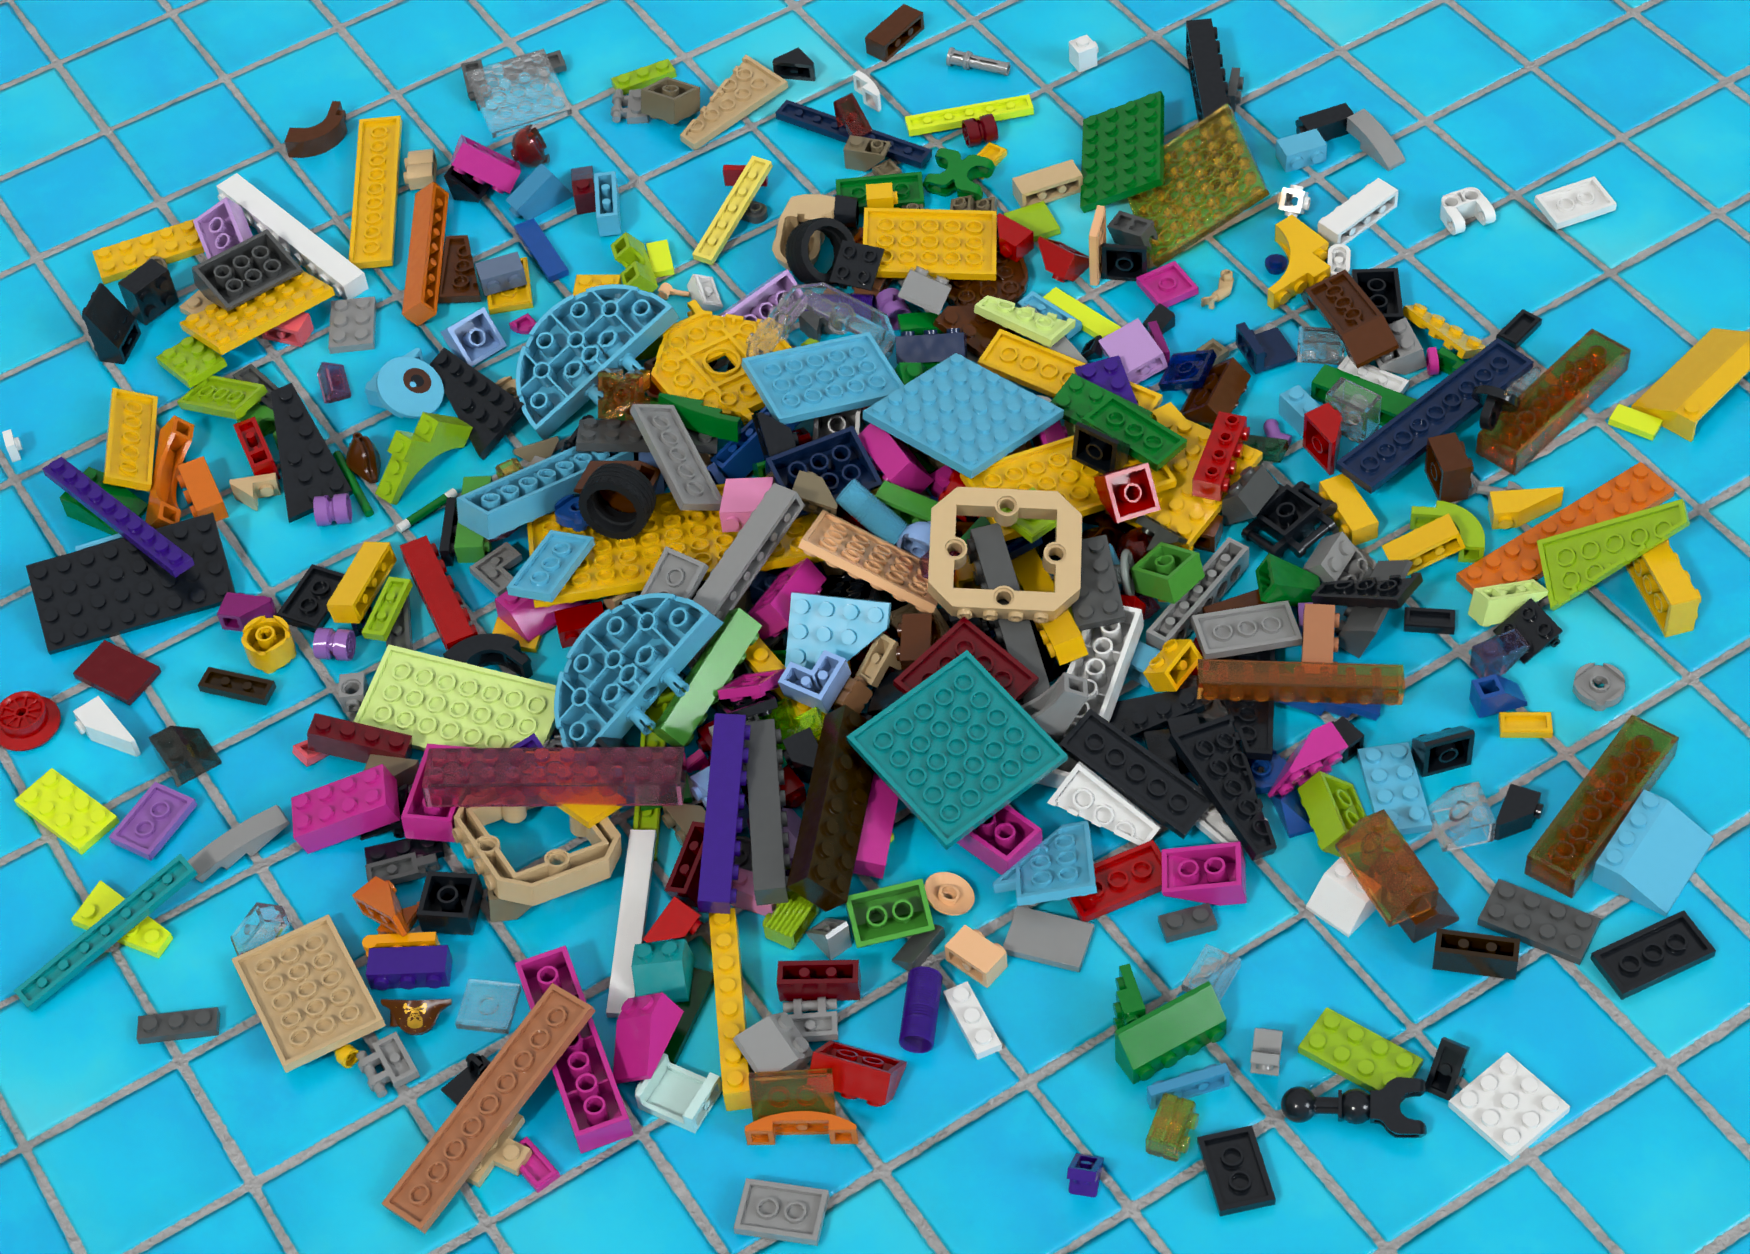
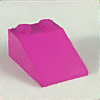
[1162,841,1247,906]
[613,992,684,1084]

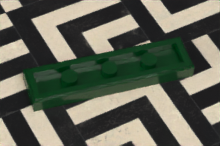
[664,967,714,1065]

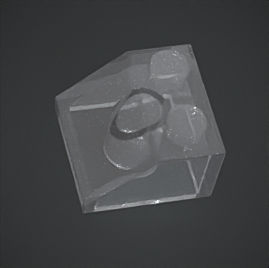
[1427,781,1496,852]

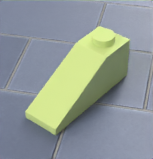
[1468,579,1549,627]

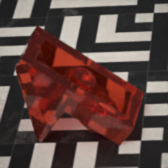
[833,93,873,137]

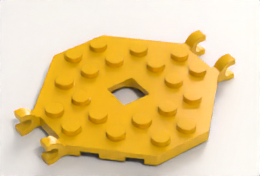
[651,299,792,426]

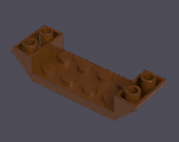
[1301,269,1399,369]

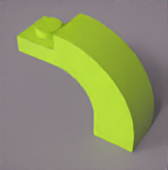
[1410,500,1485,563]

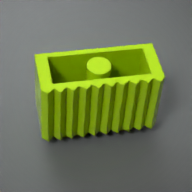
[763,891,820,950]

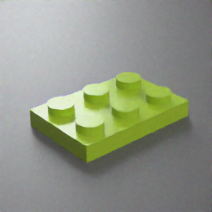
[156,336,227,388]

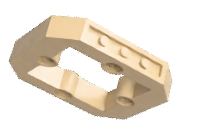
[928,487,1082,623]
[452,775,622,906]

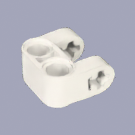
[1440,187,1496,235]

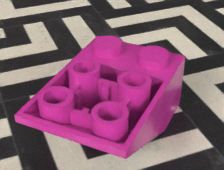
[1268,722,1349,798]

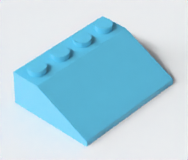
[1592,789,1714,917]

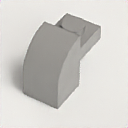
[1250,1027,1283,1076]

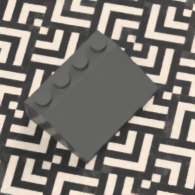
[192,229,303,312]

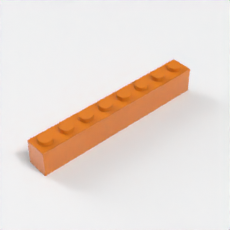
[402,181,449,326]

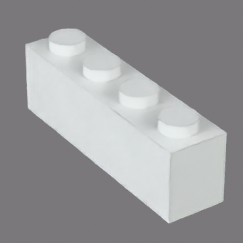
[1317,178,1398,247]

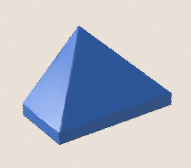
[1271,788,1314,838]

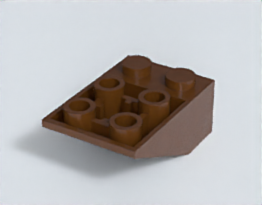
[574,461,661,513]

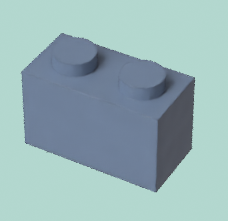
[475,252,527,296]

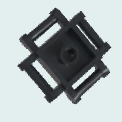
[1241,481,1337,558]

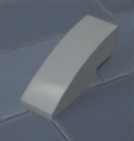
[1346,109,1405,171]

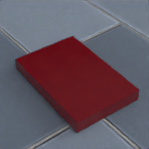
[73,640,161,705]

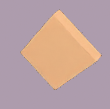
[1089,205,1106,286]

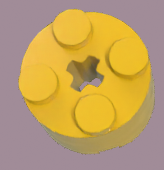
[241,615,296,674]

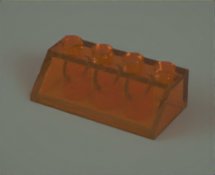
[1335,809,1439,927]

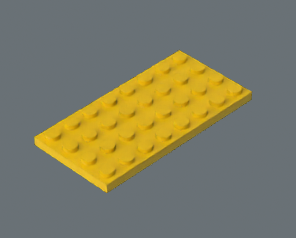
[960,435,1177,541]

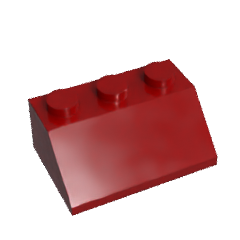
[807,1040,907,1107]

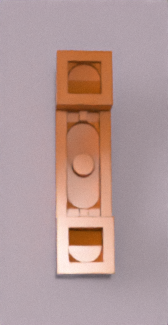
[745,1111,859,1145]

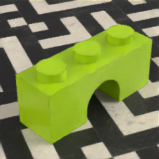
[610,232,658,293]

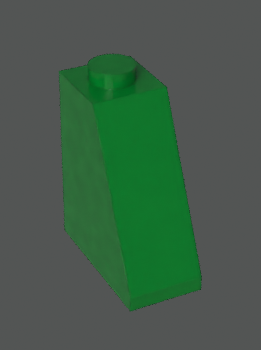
[1255,553,1320,607]

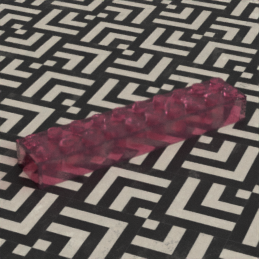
[422,747,687,807]

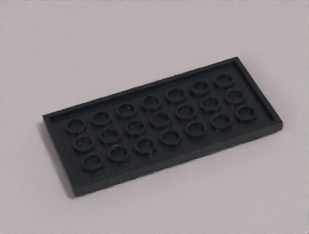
[26,512,236,655]

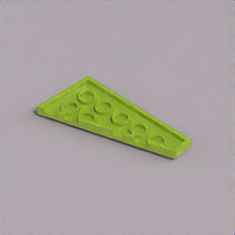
[1537,499,1690,611]

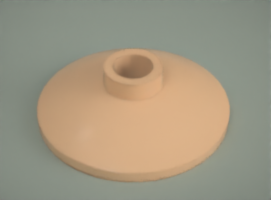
[924,872,975,916]

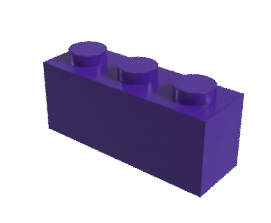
[366,945,453,991]

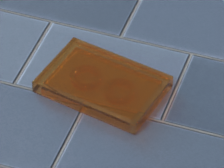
[749,1068,837,1122]

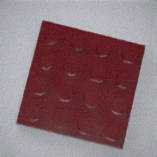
[893,617,1039,702]

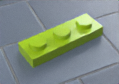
[611,59,677,95]
[361,576,413,641]

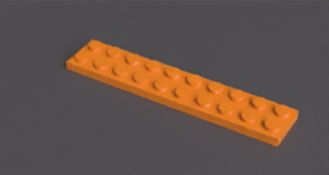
[1456,462,1675,595]

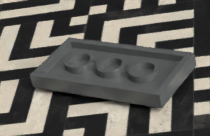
[1060,535,1126,631]
[1477,879,1601,965]

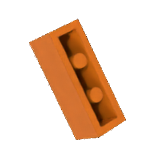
[176,456,229,522]

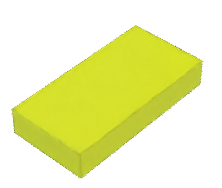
[646,239,675,278]
[1608,404,1663,441]

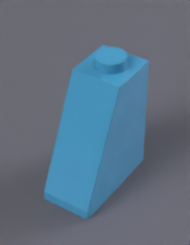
[506,163,573,221]

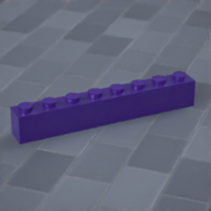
[698,713,751,914]

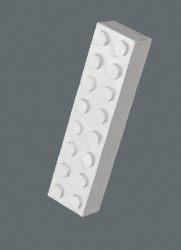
[1036,605,1144,789]

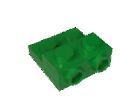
[1113,964,1146,1030]

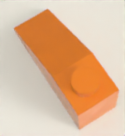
[352,876,407,937]

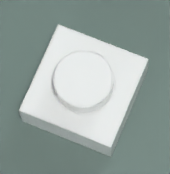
[2,429,23,463]

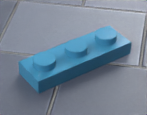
[1147,1063,1230,1110]

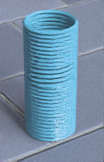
[835,479,909,545]

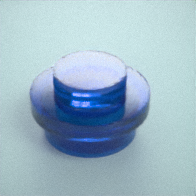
[1265,254,1287,275]

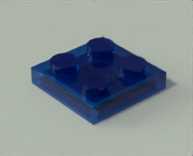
[1158,349,1217,391]

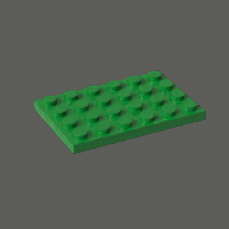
[1080,91,1164,213]

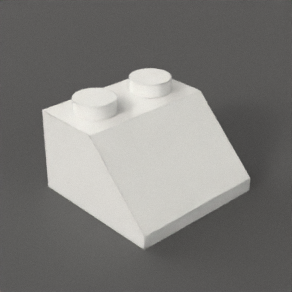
[1306,857,1383,938]

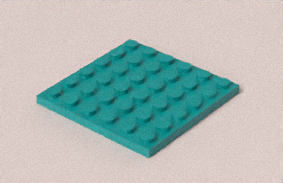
[847,650,1068,850]

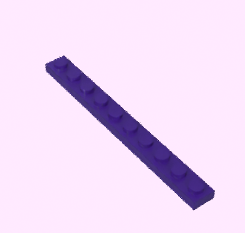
[42,457,195,578]

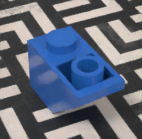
[1469,674,1527,718]

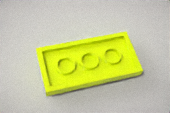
[14,768,119,855]

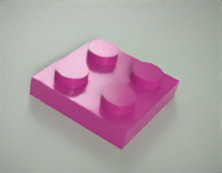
[1136,261,1198,308]
[717,669,785,702]

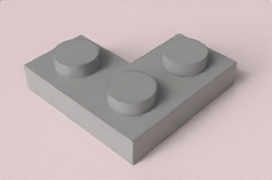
[469,542,522,597]

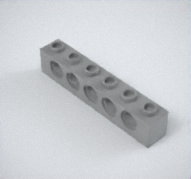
[1146,537,1249,650]

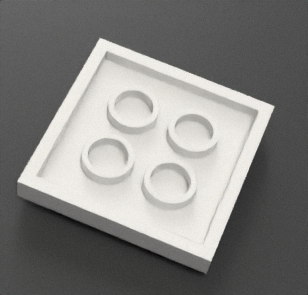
[1448,1052,1570,1162]

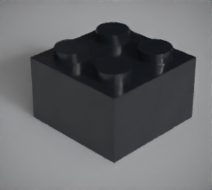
[118,258,179,325]
[416,871,484,935]

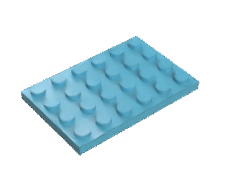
[741,332,904,425]

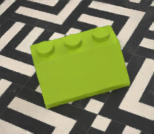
[1298,771,1379,857]

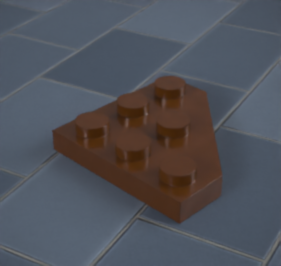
[933,305,1016,358]

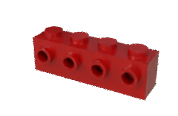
[1192,411,1250,501]

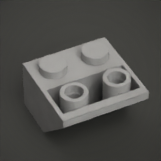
[1375,317,1427,375]
[1302,532,1372,585]

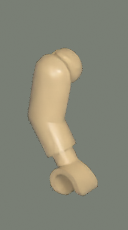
[1201,269,1234,310]

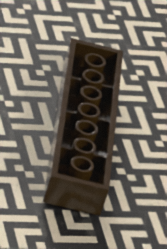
[787,705,874,912]

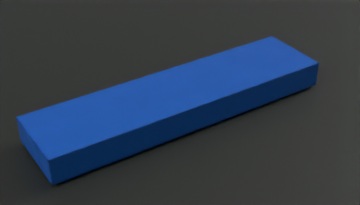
[514,218,569,283]

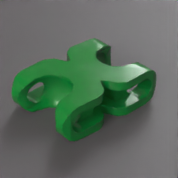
[923,148,995,201]

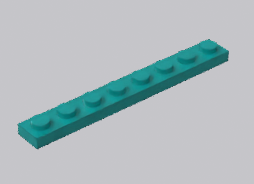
[14,854,198,1012]

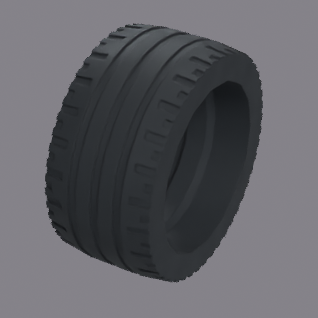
[785,218,855,286]
[578,463,656,540]

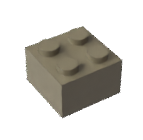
[641,77,700,124]

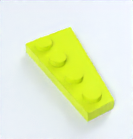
[71,880,173,959]

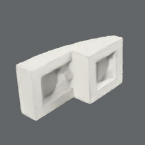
[853,70,882,112]

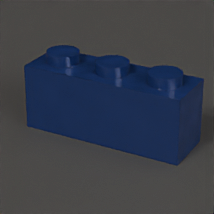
[895,328,968,364]

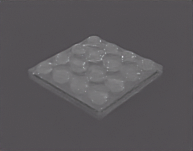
[465,49,572,138]

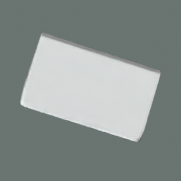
[687,274,723,312]

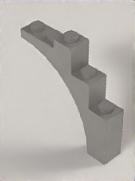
[1021,672,1089,737]

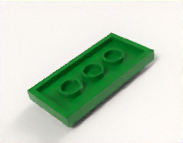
[836,172,925,213]
[1051,373,1153,425]
[1082,394,1187,472]

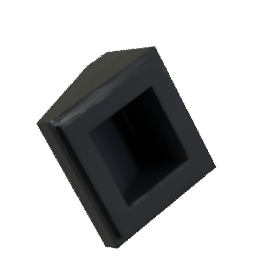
[1143,303,1175,334]

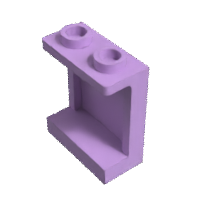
[1098,318,1168,384]

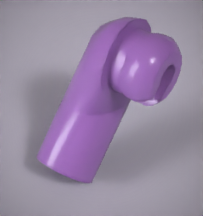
[1263,419,1292,447]

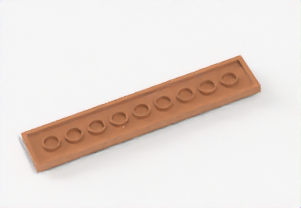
[381,983,595,1234]

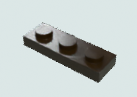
[198,667,276,706]

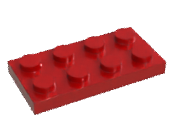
[1067,840,1162,922]

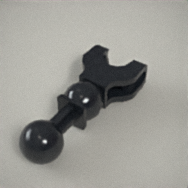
[1281,1077,1427,1138]

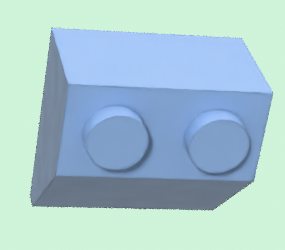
[440,307,507,367]

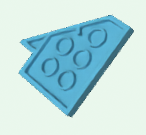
[785,592,891,670]
[993,820,1097,906]

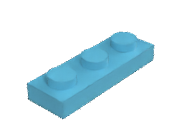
[1017,291,1082,340]

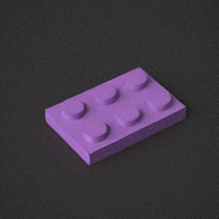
[109,782,197,861]

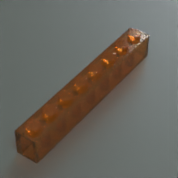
[1196,659,1405,705]

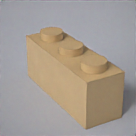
[1012,159,1083,208]

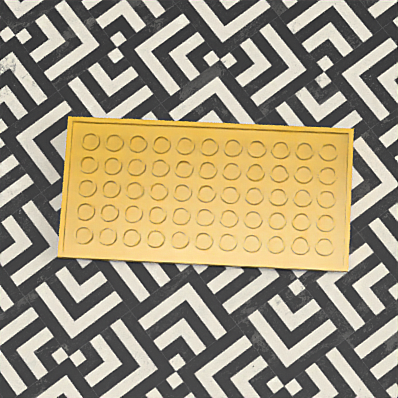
[527,484,825,608]

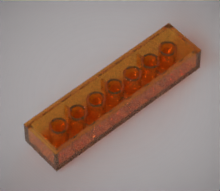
[1476,329,1631,476]
[1524,714,1679,899]

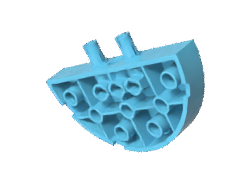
[516,284,679,440]
[554,593,724,772]

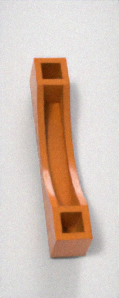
[145,415,194,529]

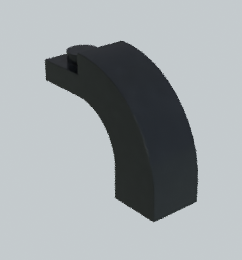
[443,633,533,679]

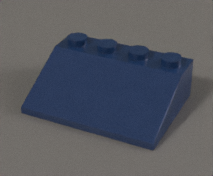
[765,426,883,519]

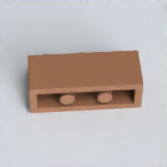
[1300,603,1340,683]

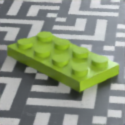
[177,375,268,420]
[1298,1007,1424,1092]

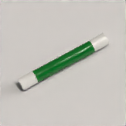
[396,488,458,533]

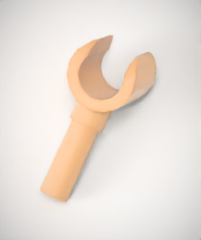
[658,282,690,300]

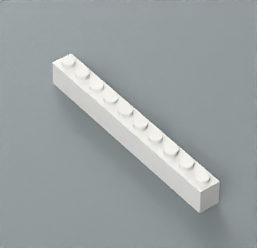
[216,173,369,299]

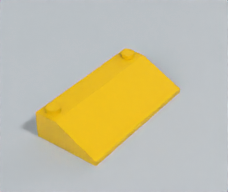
[1631,328,1750,442]

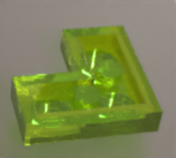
[767,697,824,750]

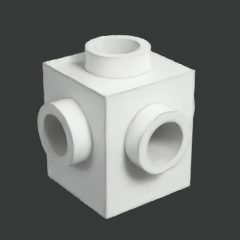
[1277,185,1311,218]

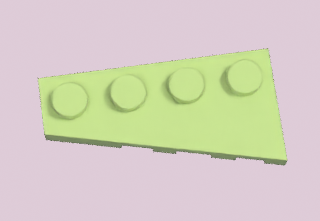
[974,295,1076,347]

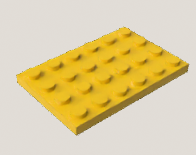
[863,208,997,281]
[180,271,335,355]
[1105,416,1263,550]

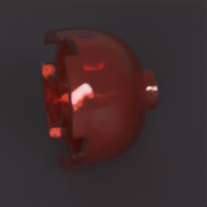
[510,124,550,168]
[1116,527,1149,565]

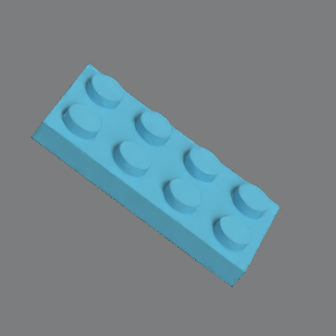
[507,530,595,602]
[1357,742,1432,838]

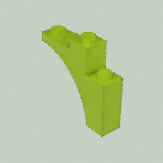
[375,412,473,505]

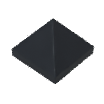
[1081,335,1102,361]

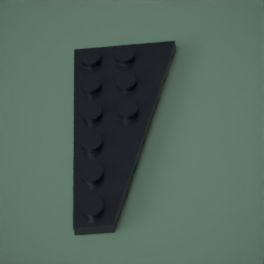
[430,348,524,460]
[271,383,353,523]
[1207,649,1275,761]

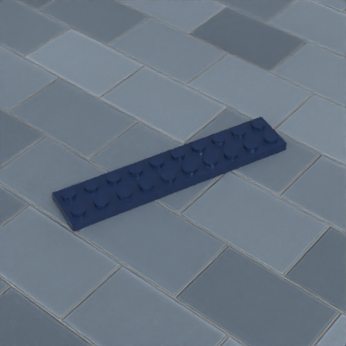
[1335,338,1534,494]

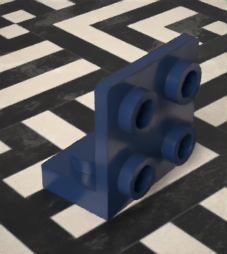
[1236,322,1297,374]

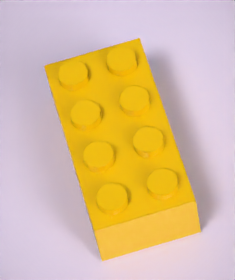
[1625,539,1701,638]

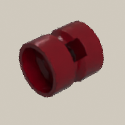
[962,113,998,148]

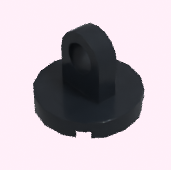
[1471,385,1520,431]

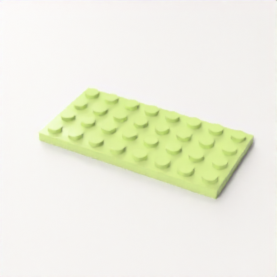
[353,644,556,766]

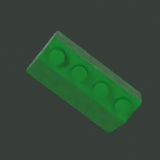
[1115,981,1227,1084]

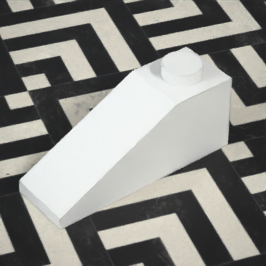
[73,696,141,757]

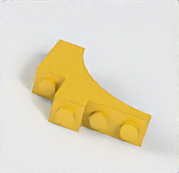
[1267,215,1331,310]

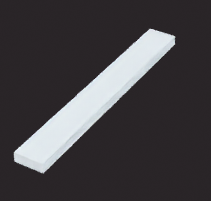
[606,829,657,1018]

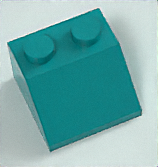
[631,939,695,1003]

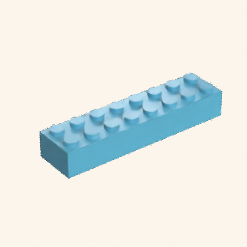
[457,446,634,540]

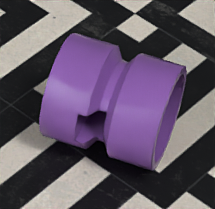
[874,288,912,330]
[313,493,352,526]
[313,627,356,661]

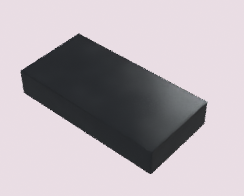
[1496,309,1542,350]
[1404,607,1455,635]

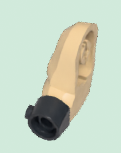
[772,194,859,270]

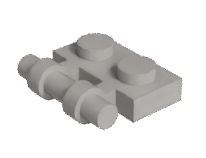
[611,89,649,124]
[783,997,838,1042]
[356,1032,420,1098]

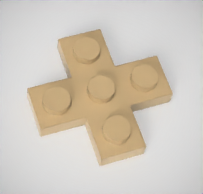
[466,1113,533,1188]

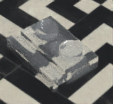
[1182,944,1242,1002]

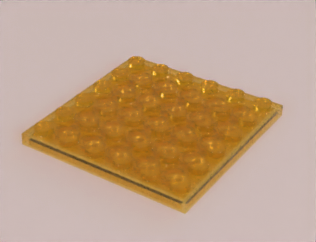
[1127,103,1270,268]

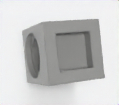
[338,672,369,713]

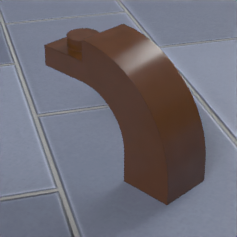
[284,101,348,158]

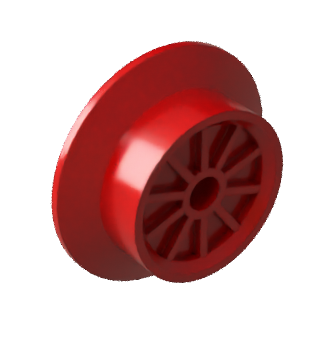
[0,691,61,751]

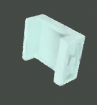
[635,1053,723,1133]

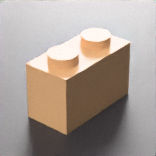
[945,925,1008,988]

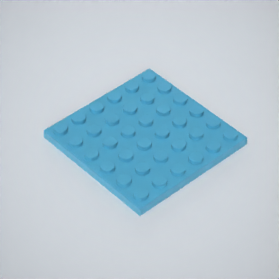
[862,353,1064,479]

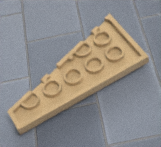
[680,54,788,151]

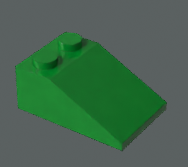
[60,467,148,535]

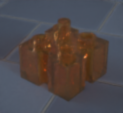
[598,368,650,420]

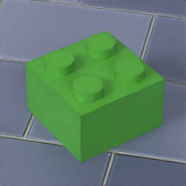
[1130,542,1205,604]

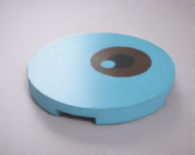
[376,357,444,419]

